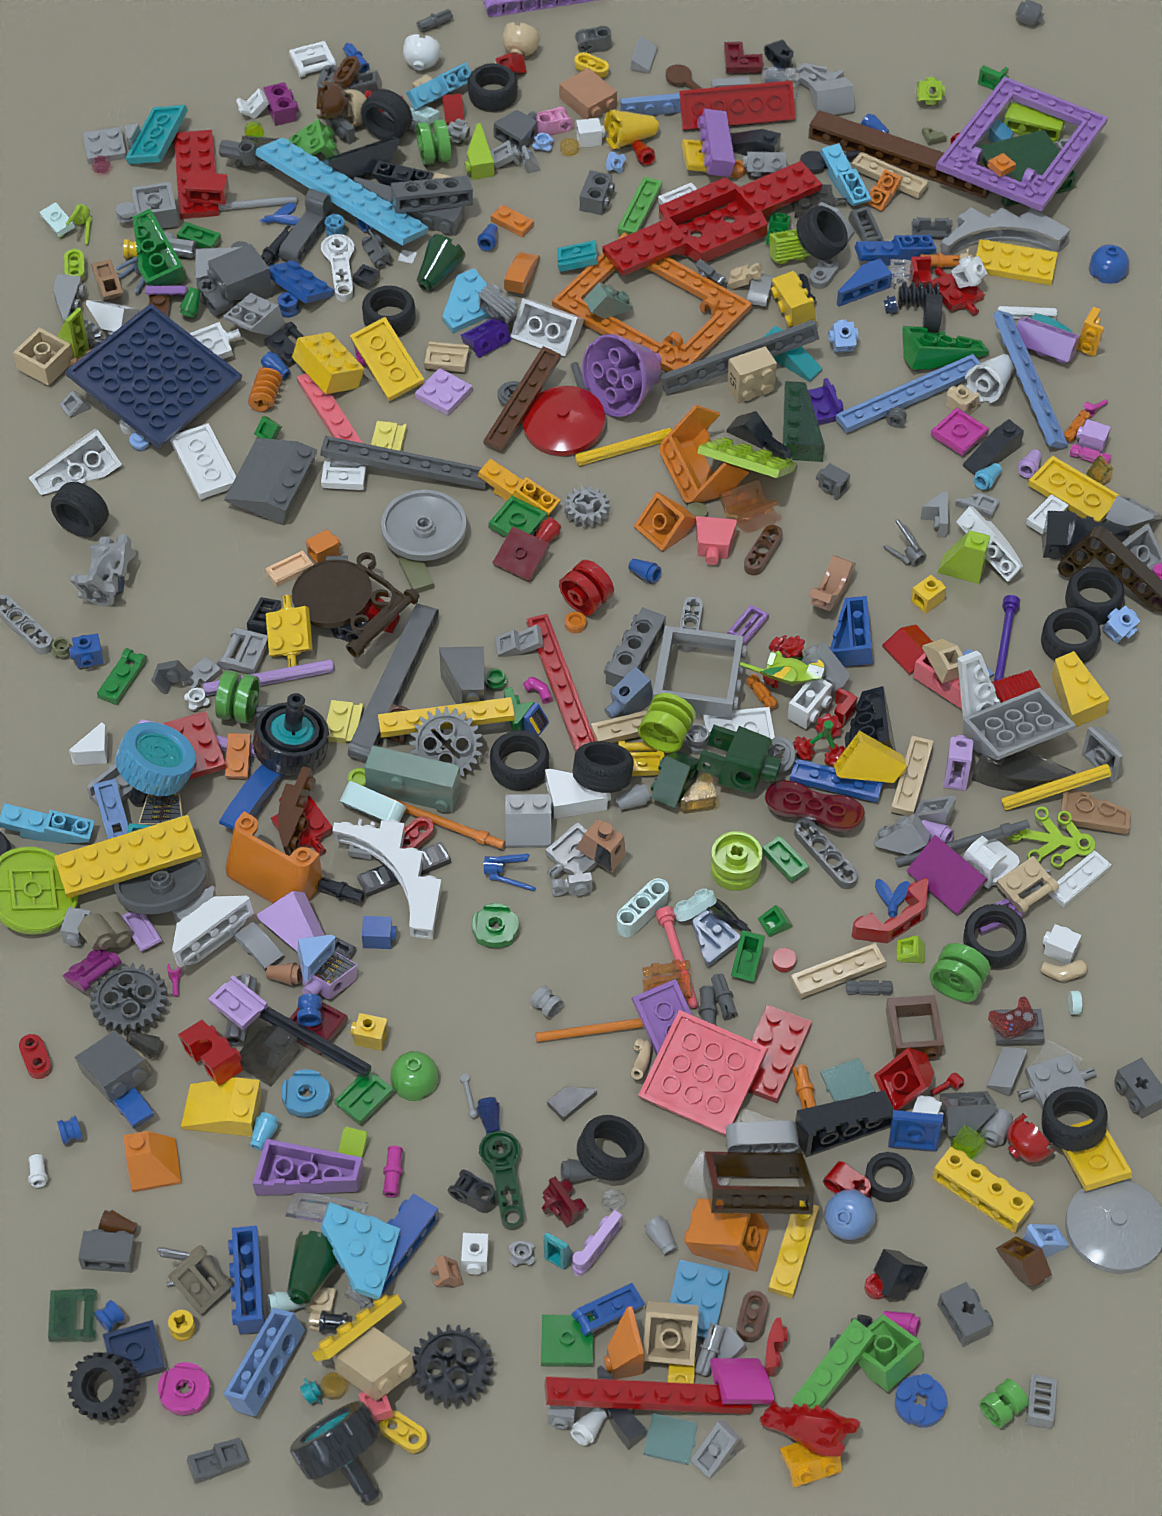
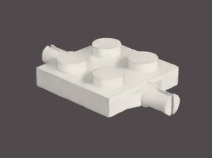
[189,322,241,359]

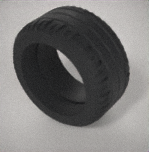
[468,63,518,111]
[360,89,413,140]
[796,205,848,260]
[362,285,416,336]
[50,482,109,537]
[1065,567,1125,624]
[1041,607,1101,663]
[490,730,549,790]
[572,741,634,793]
[963,904,1026,968]
[1041,1086,1108,1151]
[576,1115,644,1181]

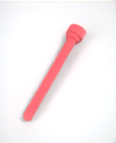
[655,906,698,1009]

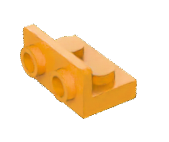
[1076,306,1104,357]
[780,1442,842,1487]

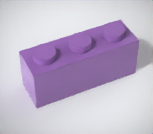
[1017,316,1081,363]

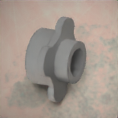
[509,1241,535,1266]

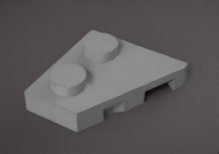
[792,63,844,89]

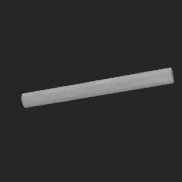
[218,196,297,211]

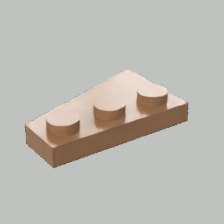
[1060,789,1131,834]

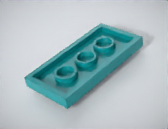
[126,105,188,164]

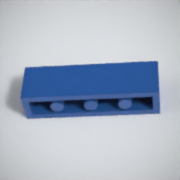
[381,1193,439,1295]

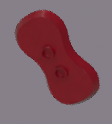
[765,780,865,832]

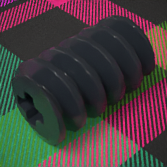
[898,281,940,308]

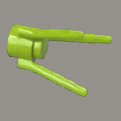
[60,204,92,245]

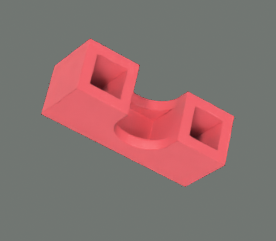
[913,653,962,709]

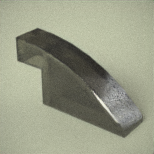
[972,749,1076,792]

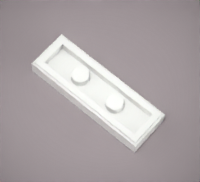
[1048,850,1112,908]

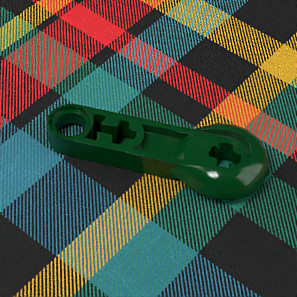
[479,1131,524,1230]

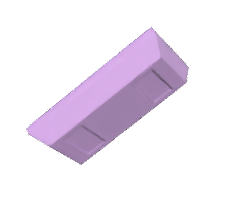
[122,911,162,952]

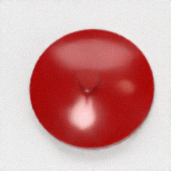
[523,386,605,456]

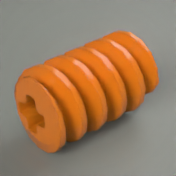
[248,367,282,412]

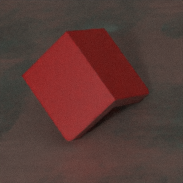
[495,53,526,74]
[909,256,932,288]

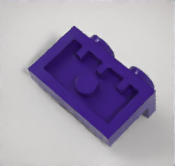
[461,317,511,358]
[803,378,844,426]

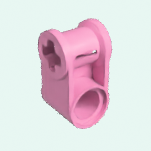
[536,107,574,135]

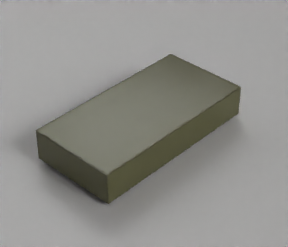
[399,557,434,593]

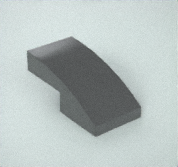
[187,1438,247,1484]

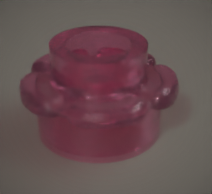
[92,155,111,173]

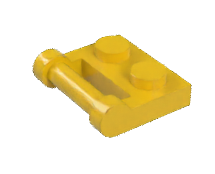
[618,741,664,776]

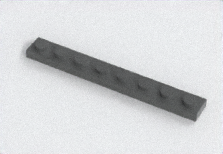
[660,319,820,395]
[320,436,486,489]

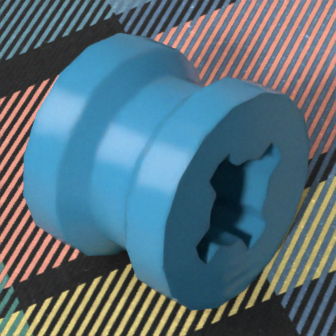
[325,214,345,237]

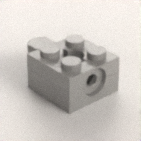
[115,182,178,228]

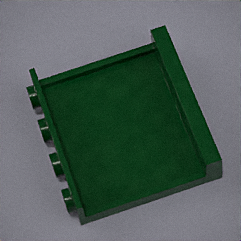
[977,130,1077,207]

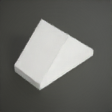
[69,722,108,765]

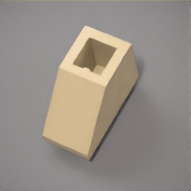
[922,639,963,683]

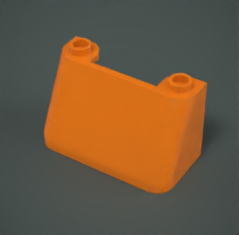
[225,811,322,904]

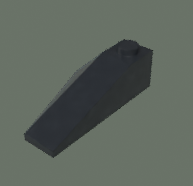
[845,686,896,751]

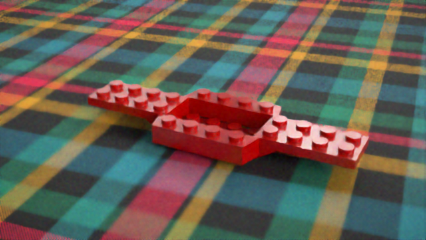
[602,161,822,276]

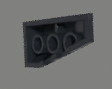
[1042,511,1130,559]

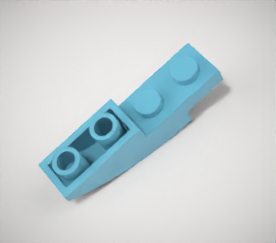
[406,62,471,110]
[821,144,871,206]
[0,803,95,843]

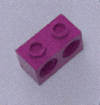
[263,82,299,126]

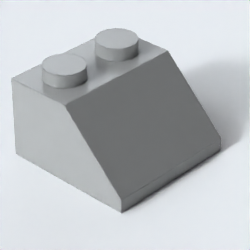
[505,794,552,848]

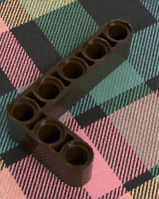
[1057,526,1162,612]

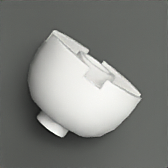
[403,34,441,71]

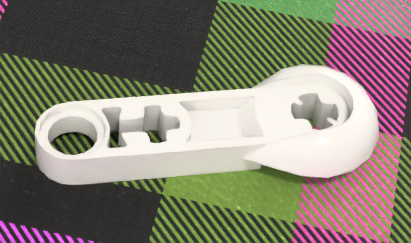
[321,234,354,302]

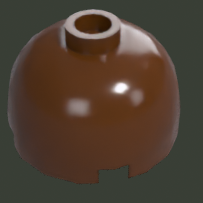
[316,80,348,120]

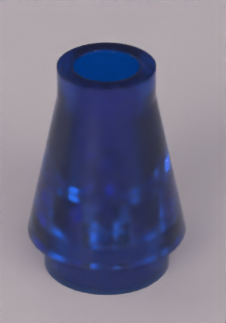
[476,1097,500,1135]

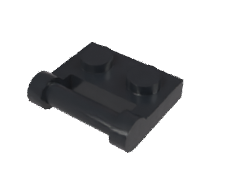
[264,322,305,368]

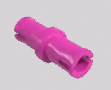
[382,1146,403,1198]

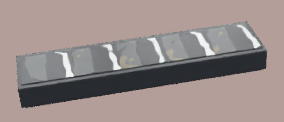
[357,842,451,897]

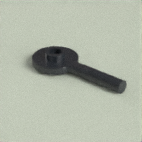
[800,150,860,172]

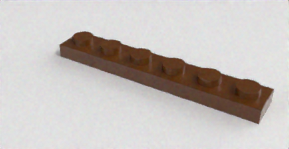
[483,346,561,453]

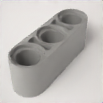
[726,1120,799,1153]

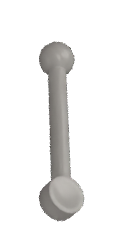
[460,1073,478,1118]

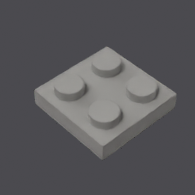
[83,127,126,164]

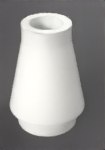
[571,1407,607,1446]

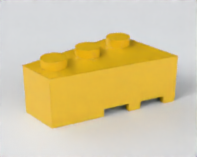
[1052,651,1110,727]

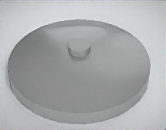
[381,490,467,561]
[1065,1180,1162,1274]

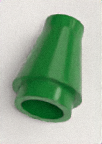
[179,287,201,318]

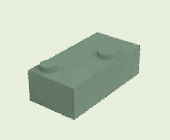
[364,746,461,813]

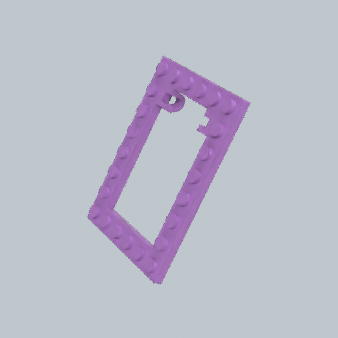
[936,77,1108,212]

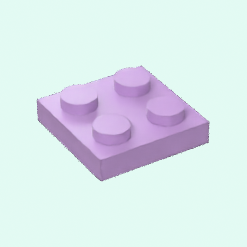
[415,368,473,416]

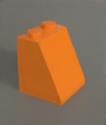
[684,1198,769,1271]

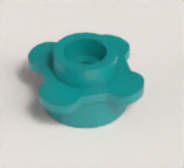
[300,1378,323,1405]

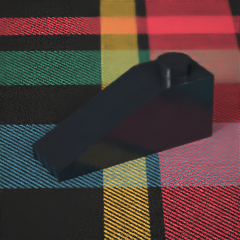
[730,129,781,156]
[963,419,1024,476]

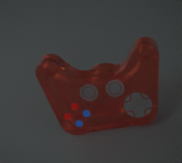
[988,996,1036,1037]

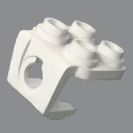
[963,836,1020,889]

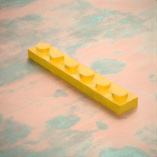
[378,697,515,738]

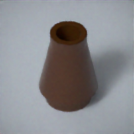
[98,1210,138,1234]

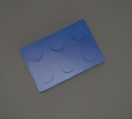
[268,260,334,304]

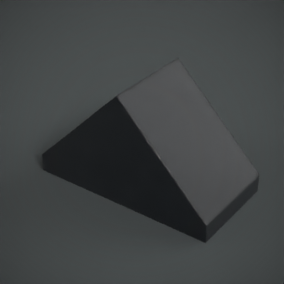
[727,411,773,449]

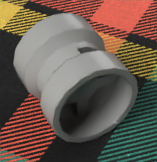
[686,724,709,755]
[530,985,564,1019]

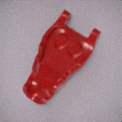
[760,1401,860,1457]

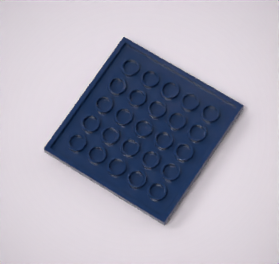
[66,303,242,449]

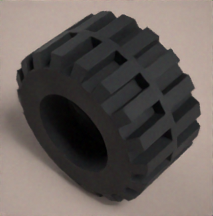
[67,1352,140,1420]

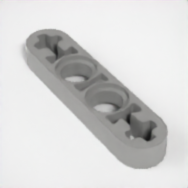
[0,594,53,654]

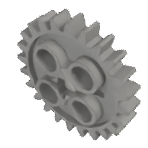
[409,707,483,776]

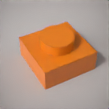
[988,153,1016,177]

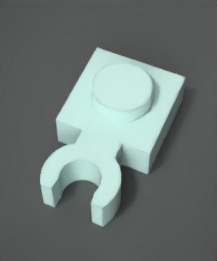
[410,106,440,125]

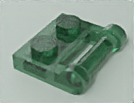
[48,1288,97,1342]

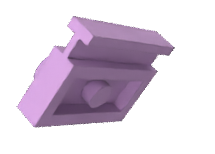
[208,976,268,1031]

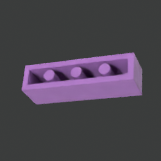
[697,109,735,177]

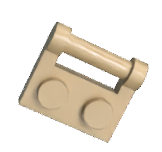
[996,856,1059,914]

